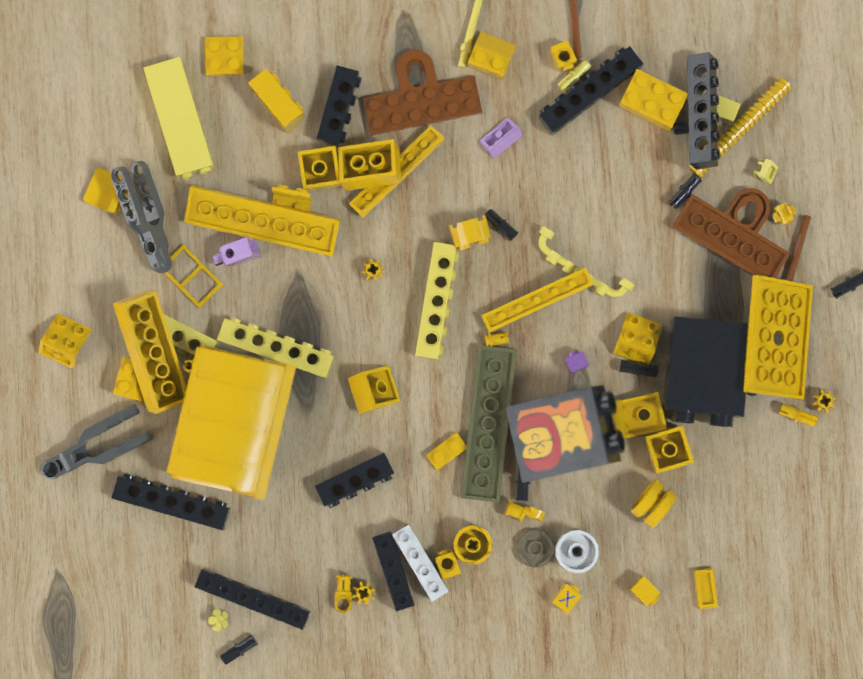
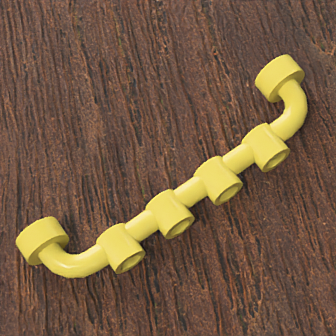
[538,225,636,297]

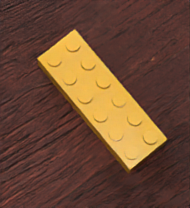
[113,290,187,414]

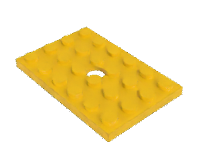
[743,275,813,400]

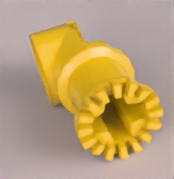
[504,499,546,523]
[334,575,353,613]

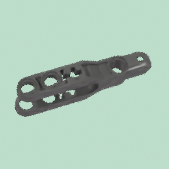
[111,161,172,274]
[41,404,153,479]

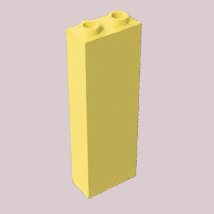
[144,57,215,180]

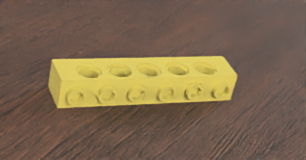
[415,242,460,360]
[217,317,334,379]

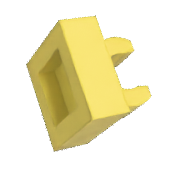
[753,159,779,184]

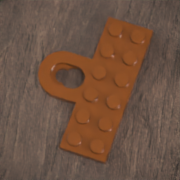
[363,50,482,136]
[672,188,791,278]

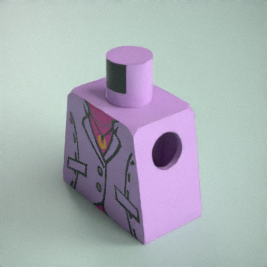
[213,237,261,267]

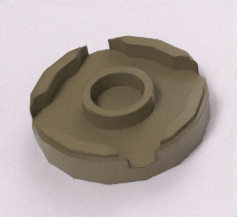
[516,529,555,568]

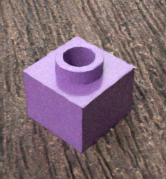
[565,350,589,374]

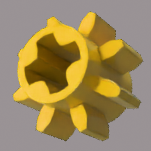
[772,202,797,226]
[362,258,385,282]
[812,389,836,413]
[352,581,376,605]

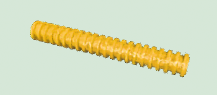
[689,78,791,178]

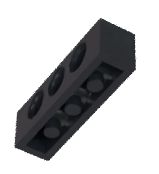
[317,65,362,147]
[315,453,395,509]
[372,531,415,612]

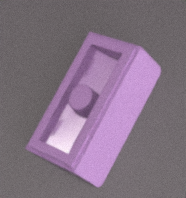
[479,117,522,158]

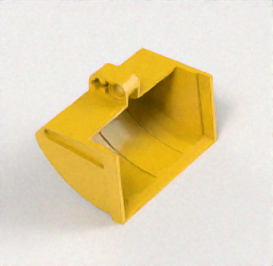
[166,345,296,500]

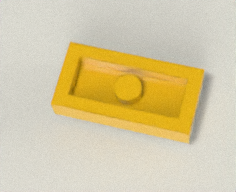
[426,432,467,471]

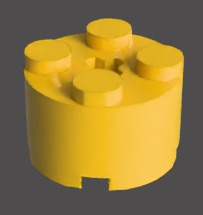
[449,215,492,250]
[453,525,492,564]

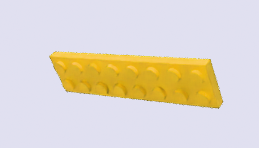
[184,185,341,257]

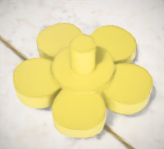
[208,609,228,631]

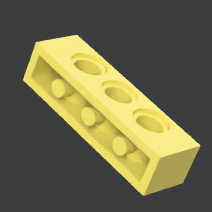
[164,314,219,359]

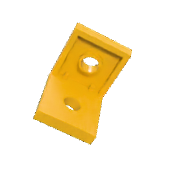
[613,392,668,439]

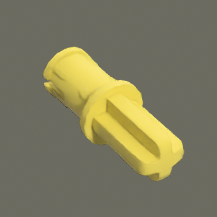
[558,59,592,92]

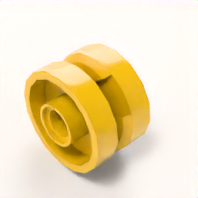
[630,478,678,528]

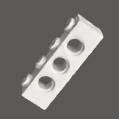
[392,525,449,601]

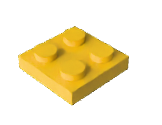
[205,36,244,76]

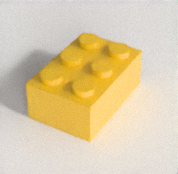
[248,69,305,133]
[618,69,688,132]
[338,139,401,191]

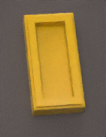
[693,568,718,609]

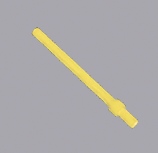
[458,0,483,68]

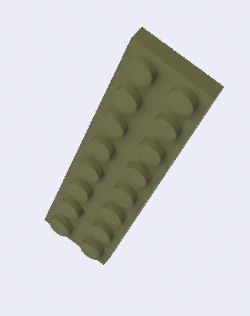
[461,345,517,503]

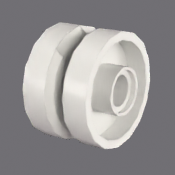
[555,530,599,573]

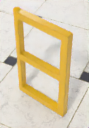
[164,244,224,309]

